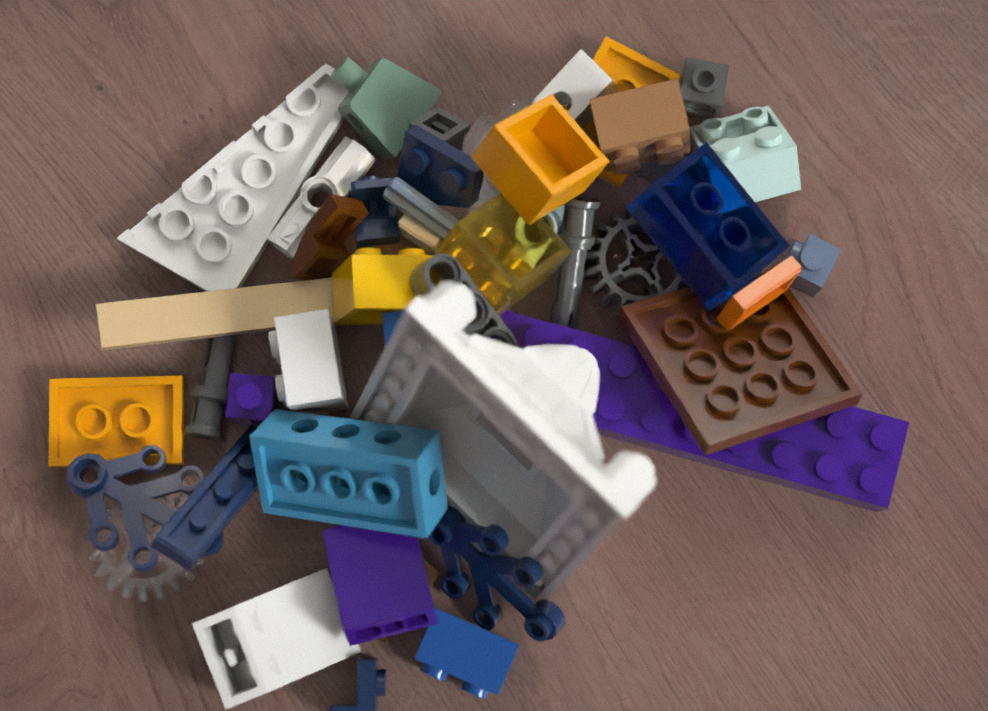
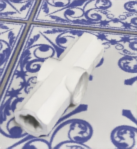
[267,136,376,260]

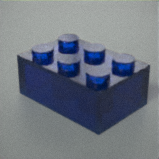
[626,142,790,311]

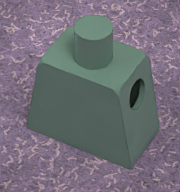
[331,56,442,160]

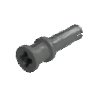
[549,195,601,329]
[184,335,236,441]

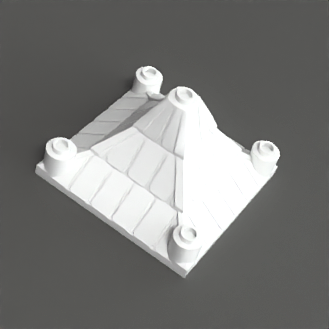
[349,281,656,604]

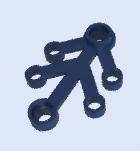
[66,445,224,572]
[428,506,565,641]

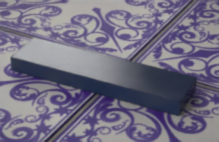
[151,424,258,572]

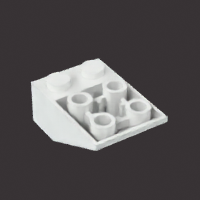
[192,568,361,709]

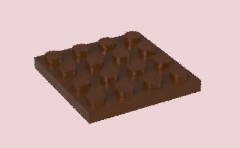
[618,263,863,455]

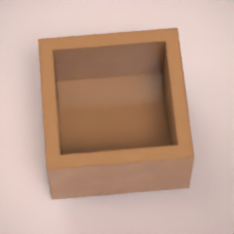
[590,79,691,175]

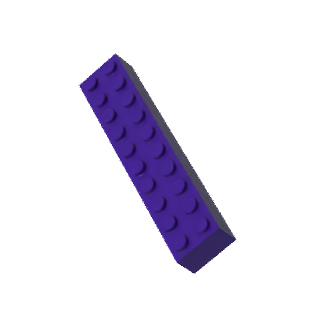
[492,306,909,512]

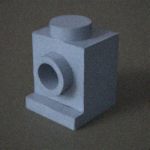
[784,234,842,298]

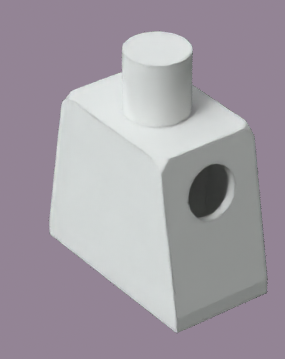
[532,49,617,129]

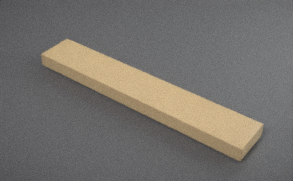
[96,277,334,351]

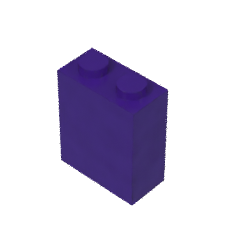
[322,524,438,646]

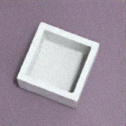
[269,309,348,414]

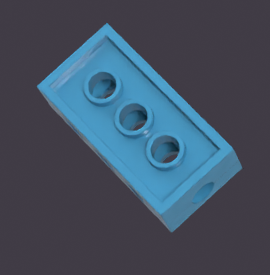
[249,409,448,538]

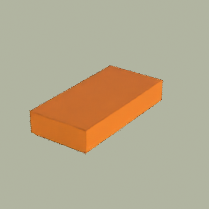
[716,256,802,330]

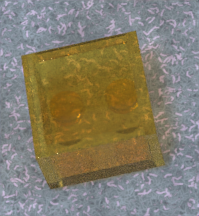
[434,193,572,315]

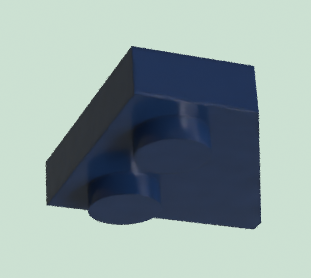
[397,125,484,208]

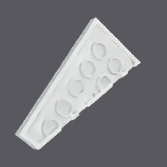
[116,64,349,292]

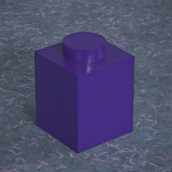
[226,373,279,426]

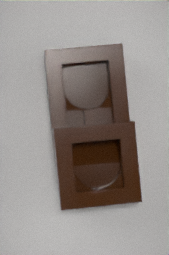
[290,194,369,280]

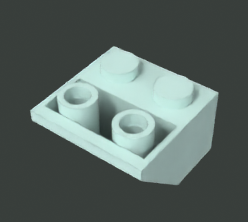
[689,106,801,212]

